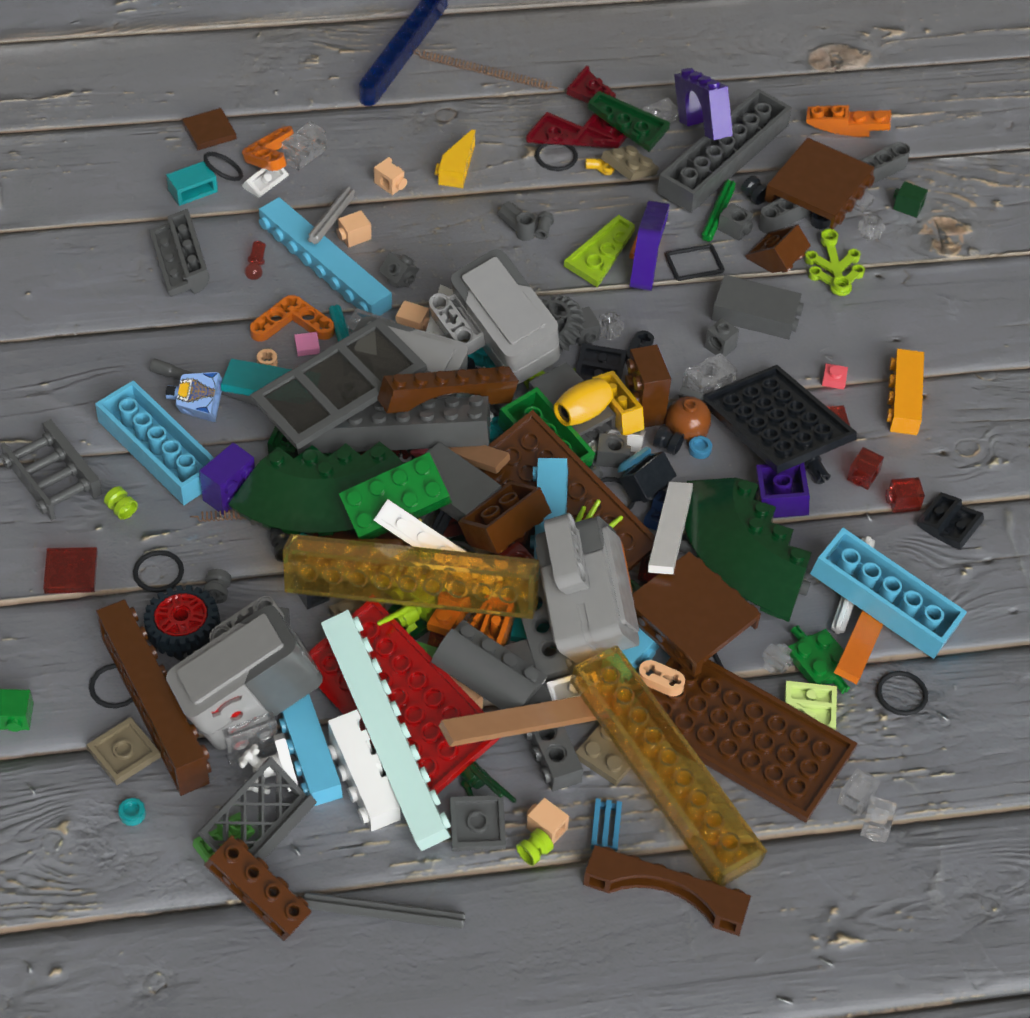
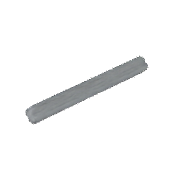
[308,187,355,245]

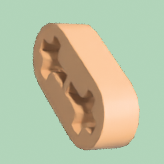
[638,660,685,696]

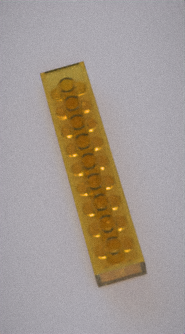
[283,534,539,619]
[570,645,767,886]

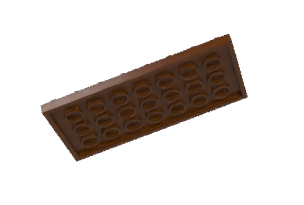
[476,410,655,572]
[627,657,858,823]

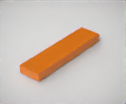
[834,610,883,685]

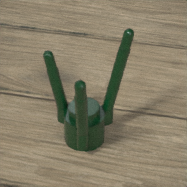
[460,761,516,803]

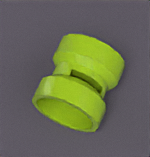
[104,486,138,520]
[516,828,554,866]

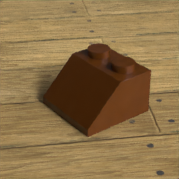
[745,224,811,273]

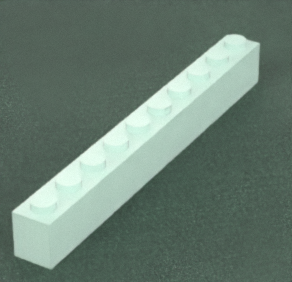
[321,610,451,851]

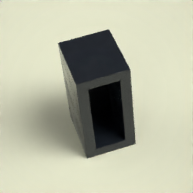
[619,451,677,503]

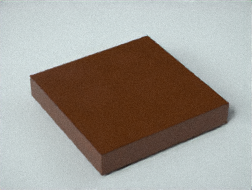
[182,108,237,151]

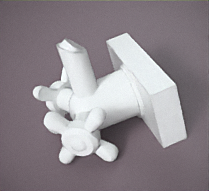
[238,733,298,795]

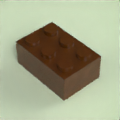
[624,344,671,428]
[458,481,551,554]

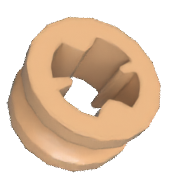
[257,349,278,367]

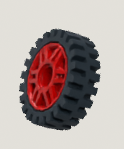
[144,585,220,657]

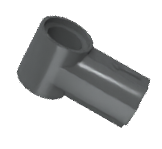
[498,201,535,241]

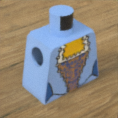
[166,372,223,422]

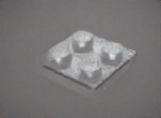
[222,712,277,766]

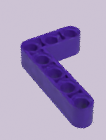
[630,200,670,291]

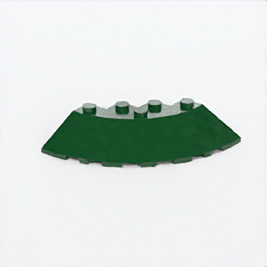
[228,441,404,536]
[684,477,812,622]

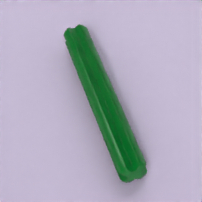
[701,180,736,242]

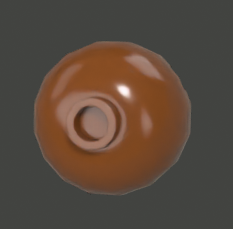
[665,396,711,442]

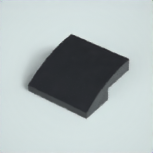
[576,343,627,381]
[917,492,984,550]

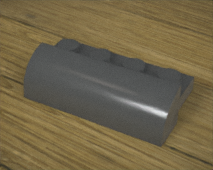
[150,209,209,297]
[431,620,547,710]

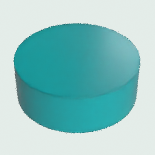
[118,798,146,826]

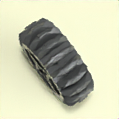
[542,294,585,354]

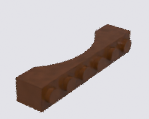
[377,366,519,413]
[583,845,751,936]

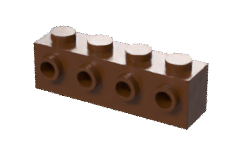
[204,835,312,941]

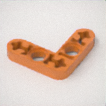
[242,126,296,171]
[250,295,335,342]

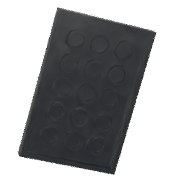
[703,365,857,474]

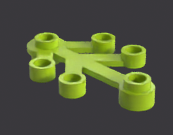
[804,229,865,296]

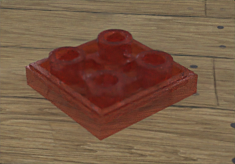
[43,547,98,594]

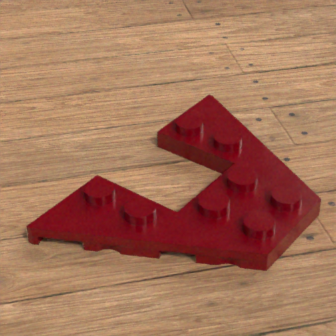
[526,65,627,148]

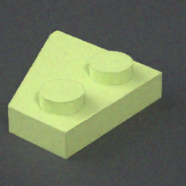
[784,681,837,730]

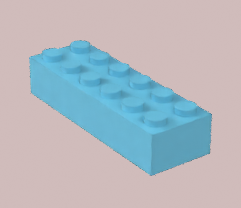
[95,380,214,505]
[810,528,967,659]

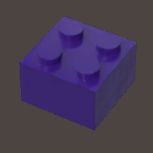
[199,442,255,515]
[756,462,810,518]

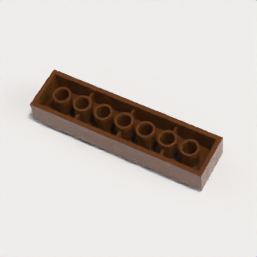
[96,599,212,796]

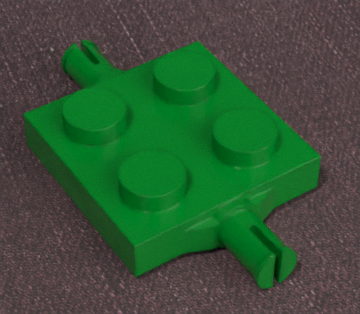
[785,625,850,694]

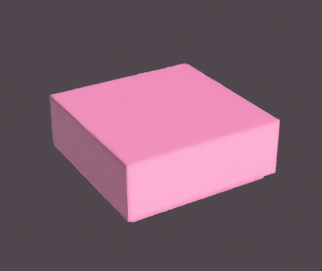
[294,332,320,356]

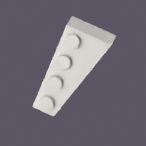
[328,710,401,832]

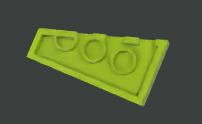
[564,214,635,288]

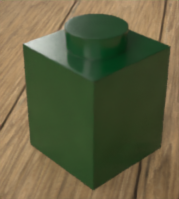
[892,181,928,218]

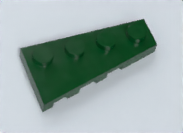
[588,91,670,152]

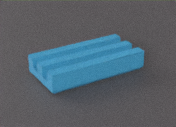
[590,798,622,852]

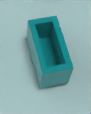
[166,161,218,206]

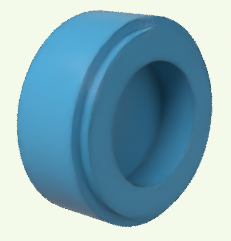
[688,436,712,459]

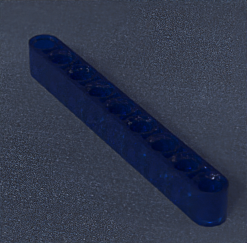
[359,0,448,106]

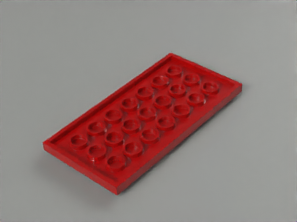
[309,596,500,795]

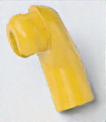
[585,158,614,176]

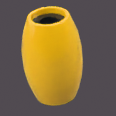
[554,378,613,426]

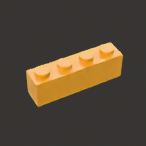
[886,349,924,435]

